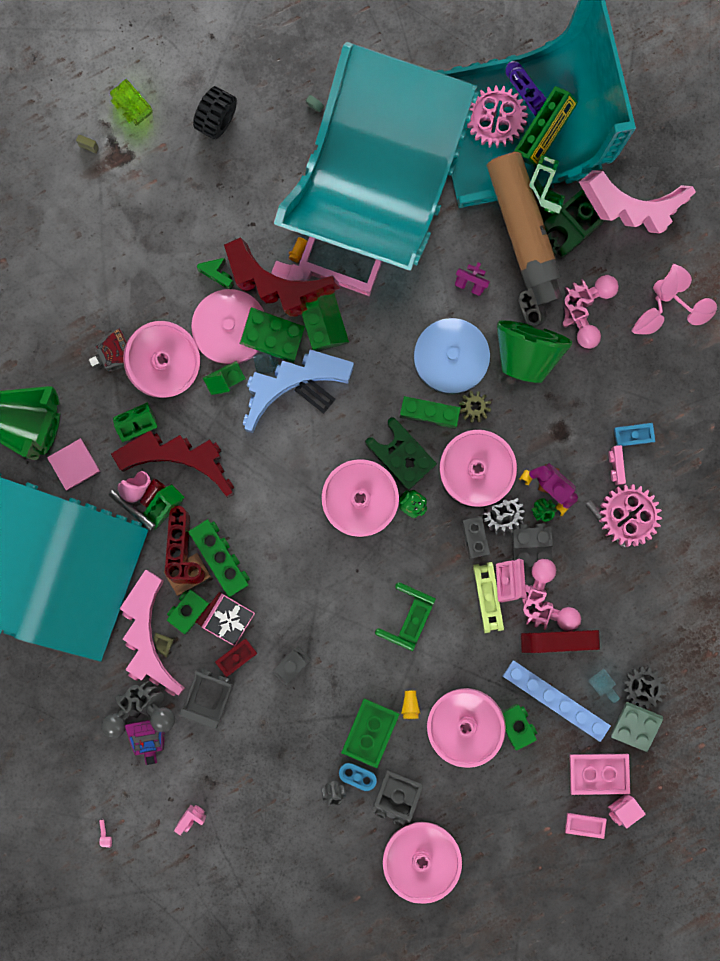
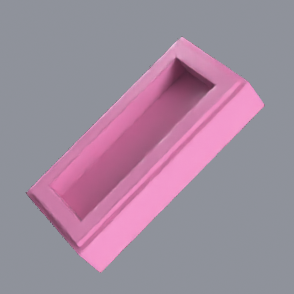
[565,813,607,839]

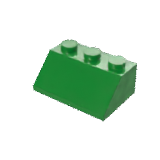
[301,293,349,352]

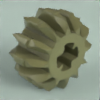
[459,391,491,423]

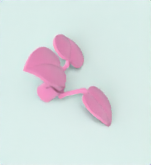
[632,264,717,334]

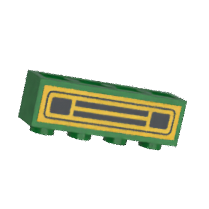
[514,86,578,168]

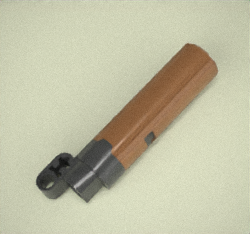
[486,152,562,326]

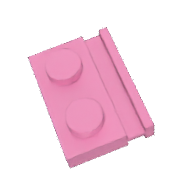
[496,559,526,602]

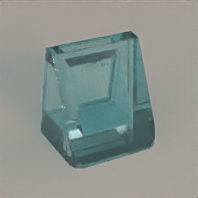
[253,353,279,374]

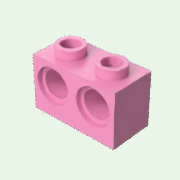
[608,794,646,829]

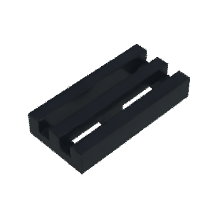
[294,380,336,414]

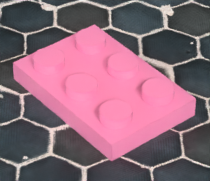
[569,754,630,795]

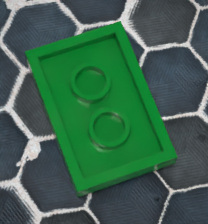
[239,307,305,363]
[341,698,400,768]

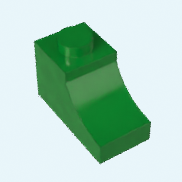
[143,484,185,530]

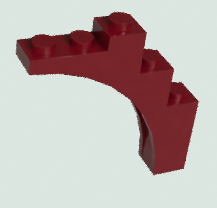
[224,237,340,317]
[111,430,234,498]

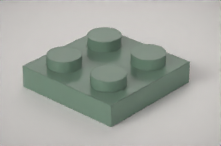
[611,702,663,752]

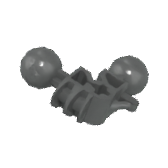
[101,681,175,738]

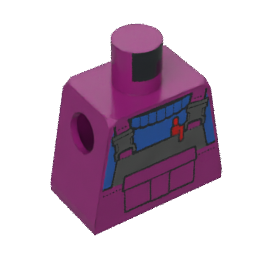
[125,720,165,765]

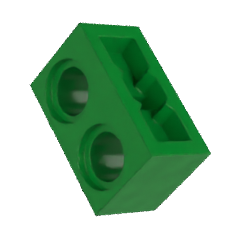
[113,402,158,443]

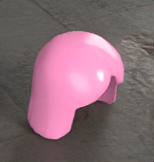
[118,471,151,503]

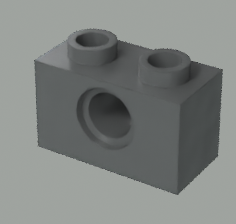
[461,516,490,559]

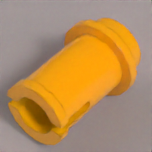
[289,237,308,263]

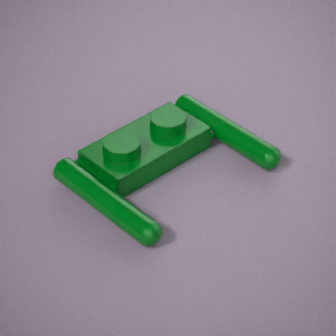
[375,582,436,652]

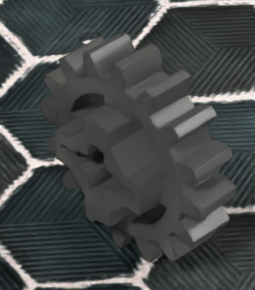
[483,495,525,535]
[623,667,666,709]

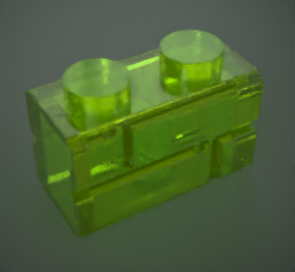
[110,79,153,126]

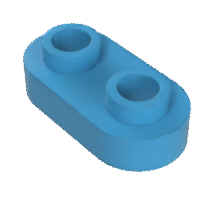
[339,763,377,791]

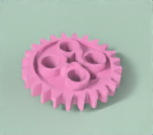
[467,86,528,148]
[599,484,662,547]

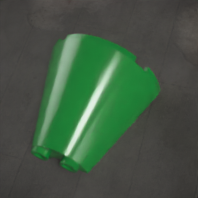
[0,386,60,460]

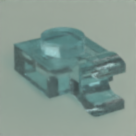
[588,669,620,703]

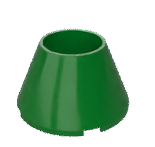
[497,320,572,383]

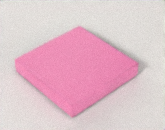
[47,438,100,491]

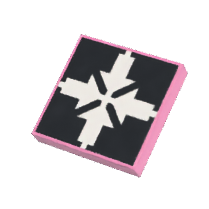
[202,594,255,646]

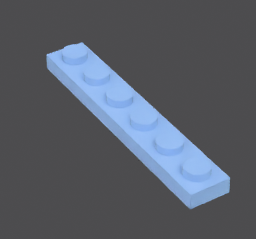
[502,660,611,742]

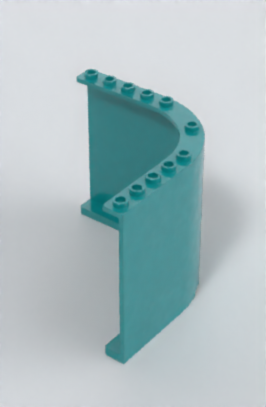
[435,0,636,209]
[274,42,479,271]
[0,473,148,662]

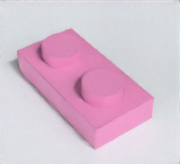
[608,445,626,486]

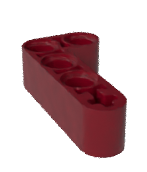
[165,506,205,584]
[521,630,600,653]

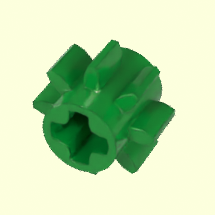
[531,498,557,522]

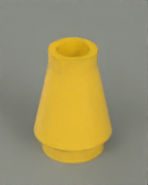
[401,691,421,719]

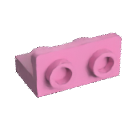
[174,805,206,835]

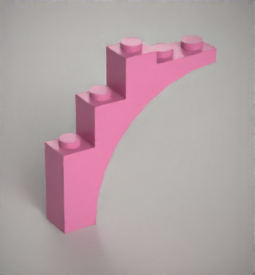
[579,170,696,233]
[120,570,185,696]

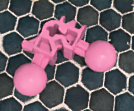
[562,275,619,349]
[522,559,581,631]

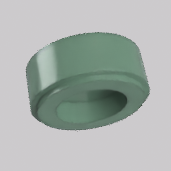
[305,95,324,112]

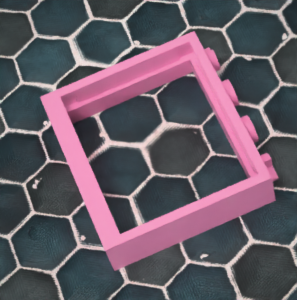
[299,237,382,296]

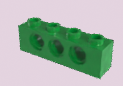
[188,519,250,598]

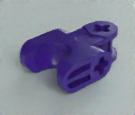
[505,61,547,117]

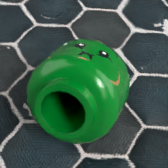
[399,490,427,518]

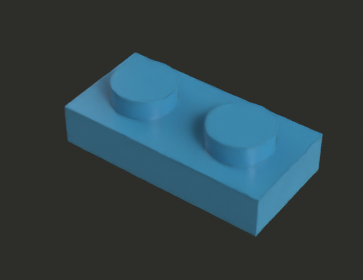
[614,423,656,447]

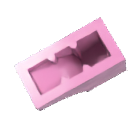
[271,261,311,282]

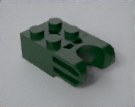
[544,188,606,258]
[365,417,437,491]

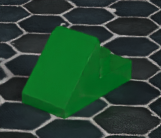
[197,258,234,289]
[203,361,246,395]

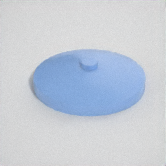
[414,318,490,394]

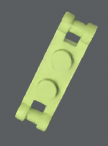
[473,562,504,633]

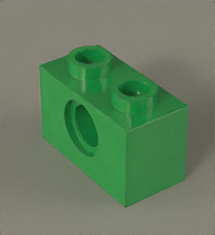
[167,589,210,635]
[502,704,538,751]

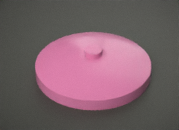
[191,289,264,365]
[123,321,200,398]
[439,430,517,507]
[322,460,399,537]
[427,688,506,768]
[383,822,462,904]

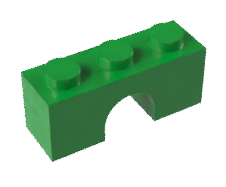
[399,396,461,429]

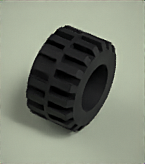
[193,86,237,140]

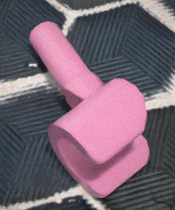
[99,820,112,848]

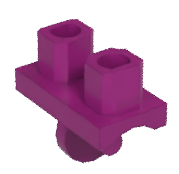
[455,262,490,296]

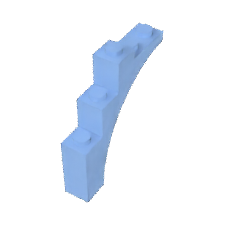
[243,349,354,433]

